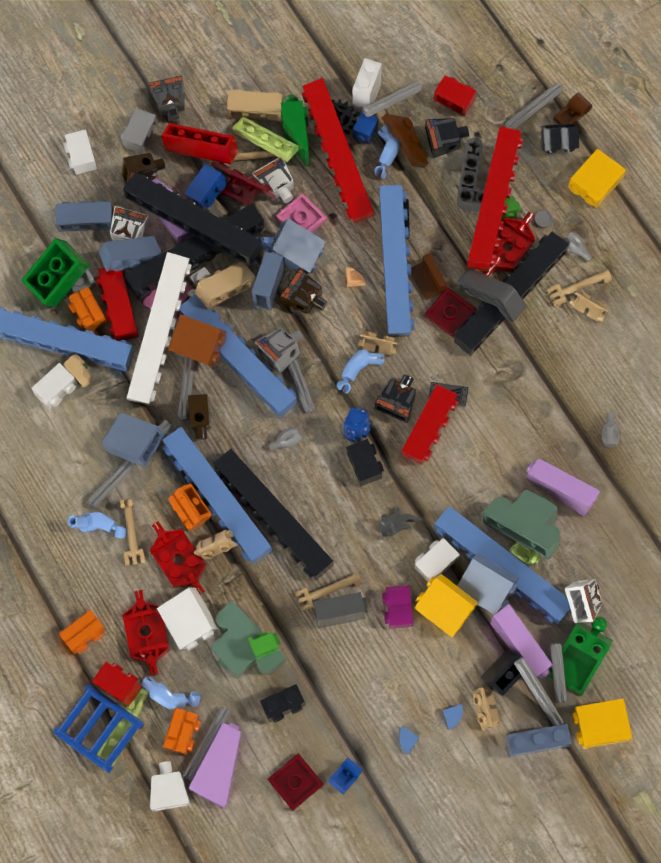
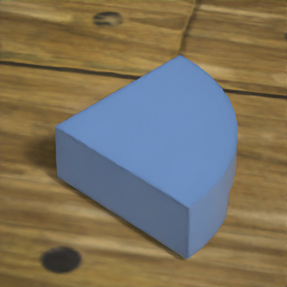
[259,237,274,250]
[443,704,463,730]
[399,726,419,755]

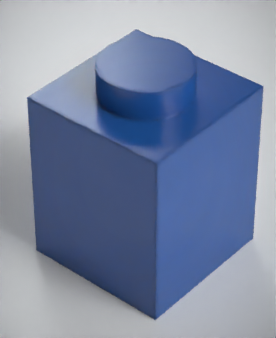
[353,111,379,144]

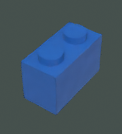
[184,164,228,209]

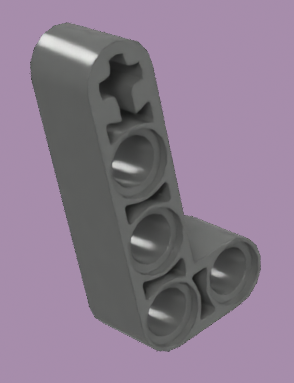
[457,138,484,212]
[456,269,526,322]

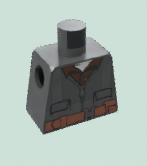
[148,75,185,121]

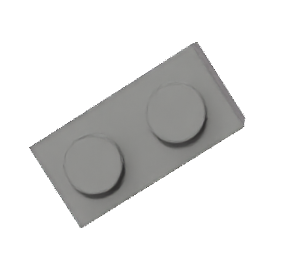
[121,108,158,154]

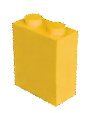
[568,148,626,208]
[414,574,479,637]
[572,698,633,749]

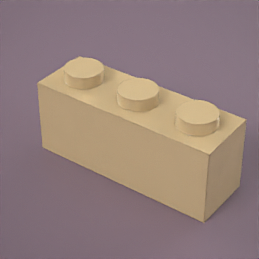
[227,89,284,122]
[195,262,256,310]

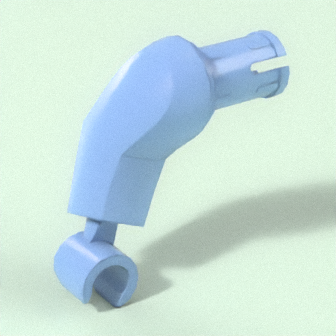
[374,126,402,179]
[337,349,384,393]
[68,512,127,538]
[142,676,201,709]

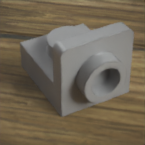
[72,269,97,293]

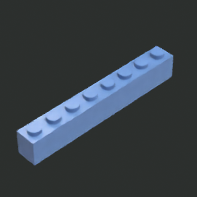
[379,185,414,337]
[179,294,297,419]
[0,307,134,372]
[162,427,272,565]
[434,506,570,625]

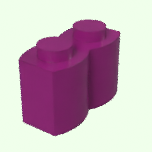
[382,585,413,629]

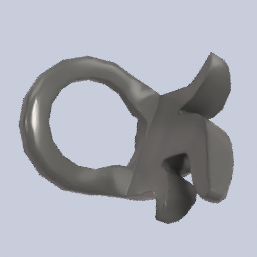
[378,506,422,537]

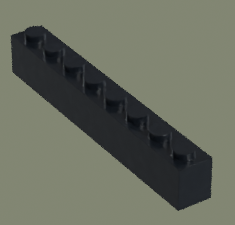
[123,172,262,267]
[125,203,264,300]
[454,231,569,356]
[213,449,334,580]

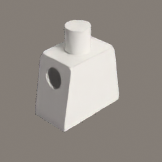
[150,761,191,811]

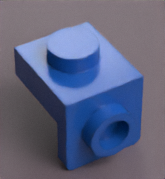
[328,757,363,795]

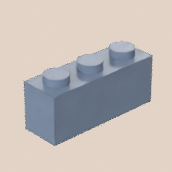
[56,200,114,232]
[99,236,162,271]
[506,724,572,758]

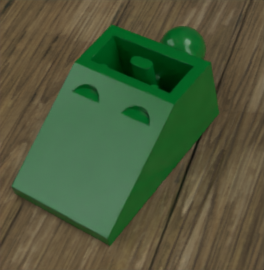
[281,95,309,166]
[547,616,613,696]

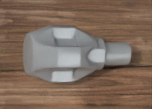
[563,232,592,261]
[601,413,620,448]
[268,427,302,451]

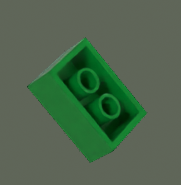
[21,238,90,307]

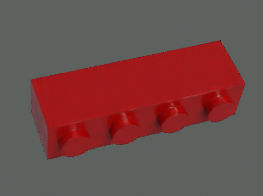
[161,123,238,164]
[96,267,139,341]
[401,384,459,465]

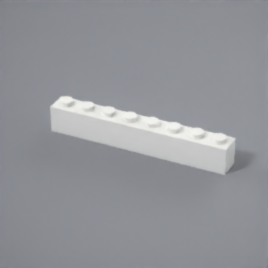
[127,252,192,406]

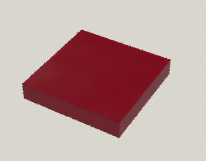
[424,287,477,338]
[267,753,324,811]

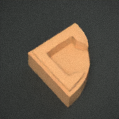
[346,267,366,287]

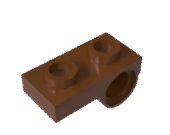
[553,92,592,125]

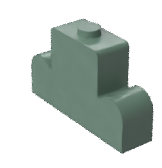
[483,490,560,560]
[211,601,287,678]

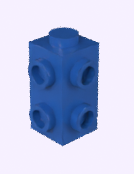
[343,407,371,443]

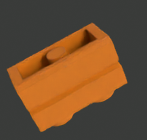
[68,287,107,332]
[168,483,212,531]
[58,609,106,654]
[162,708,201,755]

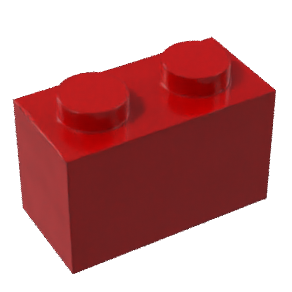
[434,75,477,116]
[92,662,142,707]

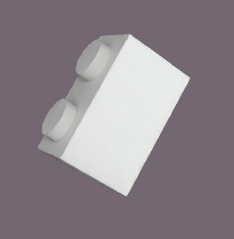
[63,129,97,175]
[31,363,77,409]
[414,538,460,582]

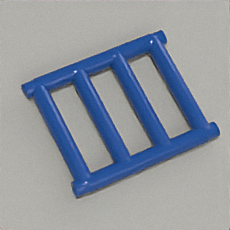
[53,684,144,773]

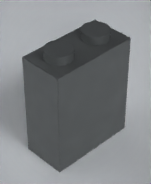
[314,592,368,629]

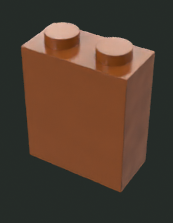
[168,314,227,367]

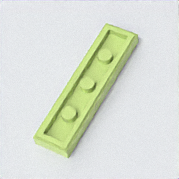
[232,116,299,162]
[96,688,149,766]

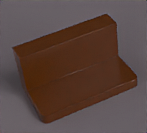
[411,253,447,300]

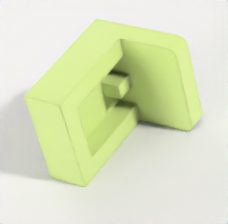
[509,541,541,567]

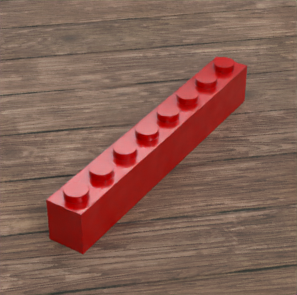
[301,78,375,223]
[467,126,523,272]

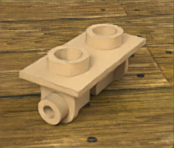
[569,291,609,322]
[358,331,398,356]
[194,530,237,560]
[473,687,500,731]

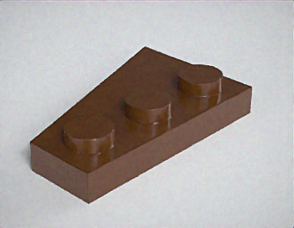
[381,114,429,168]

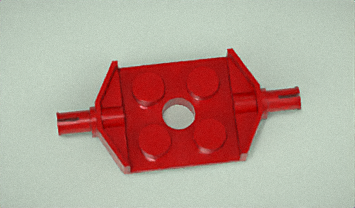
[482,212,536,276]
[150,521,207,595]
[122,590,170,676]

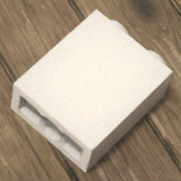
[352,58,382,112]
[157,588,219,651]

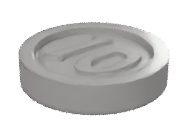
[534,210,553,228]

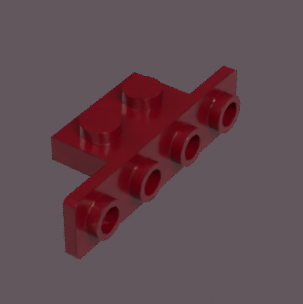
[211,161,275,206]

